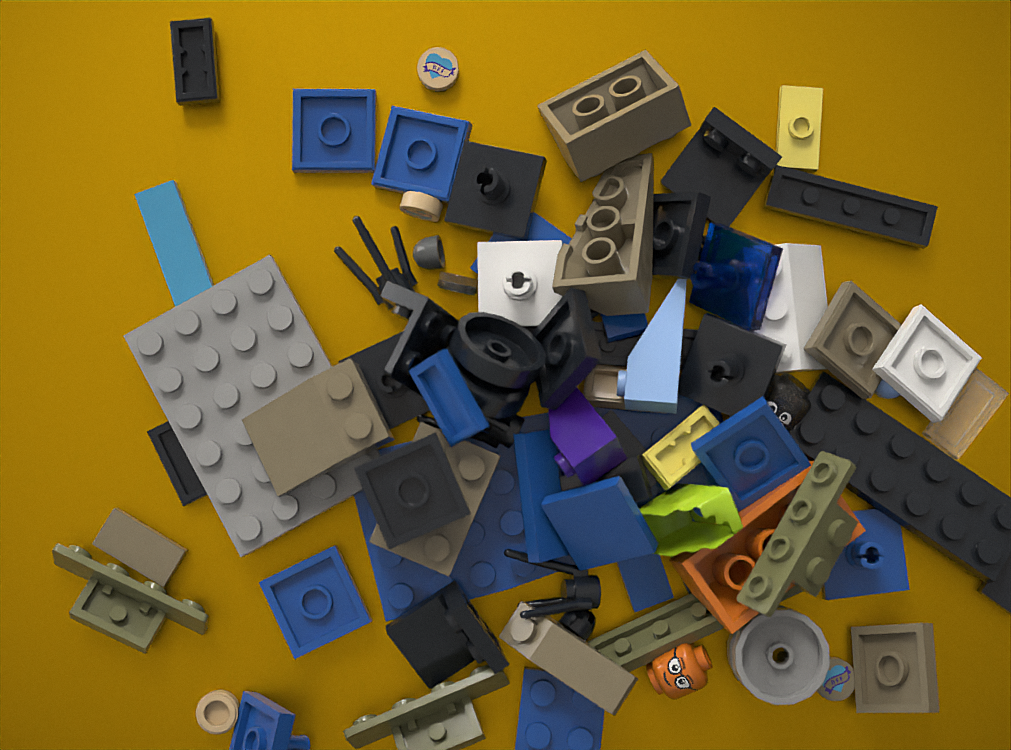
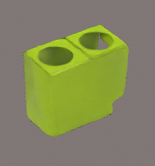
[639,483,743,556]

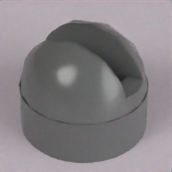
[413,235,445,270]

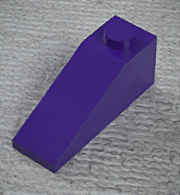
[548,387,627,486]

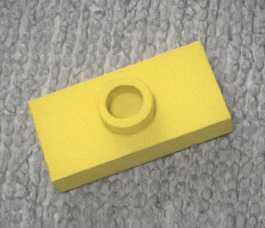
[776,85,823,172]
[641,405,720,491]

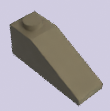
[499,601,638,716]

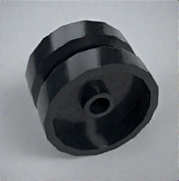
[446,312,546,419]

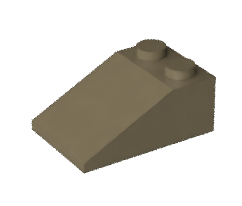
[242,358,395,497]

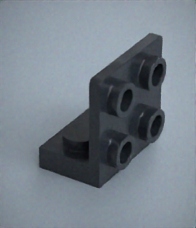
[660,107,782,231]
[380,281,459,397]
[385,580,510,689]

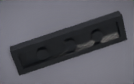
[763,165,938,249]

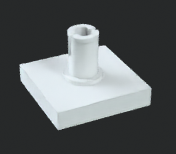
[477,240,563,326]

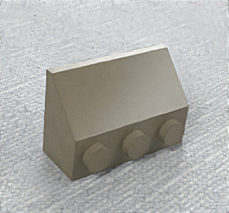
[537,50,691,182]

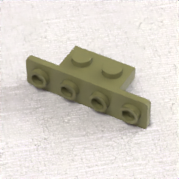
[737,451,858,617]
[52,543,209,654]
[343,665,510,750]

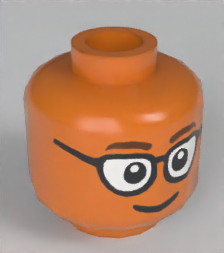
[646,643,713,700]

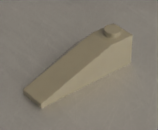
[552,153,654,316]

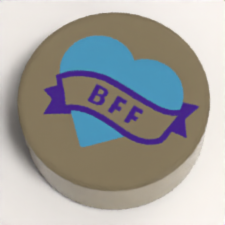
[816,657,855,701]

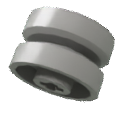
[727,604,830,705]

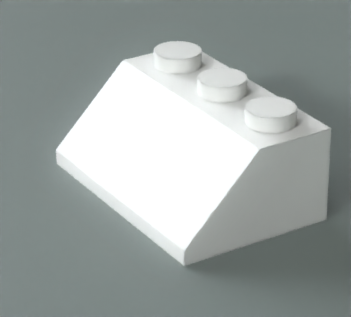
[738,243,828,374]

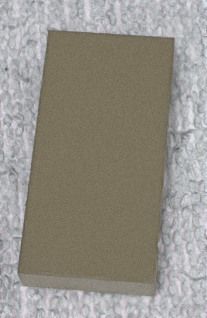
[92,508,188,587]

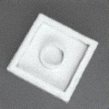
[872,304,982,423]

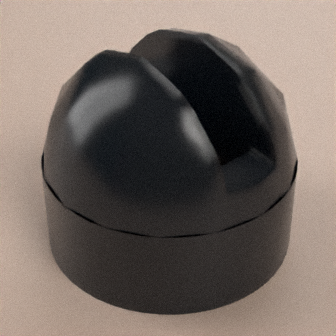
[558,610,596,641]

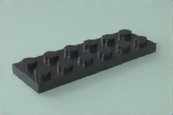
[785,371,1011,584]

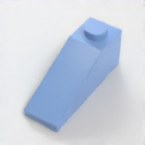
[617,279,687,414]

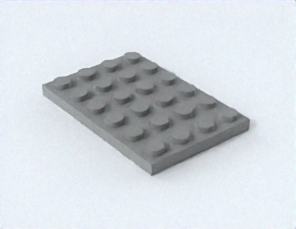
[124,255,381,557]

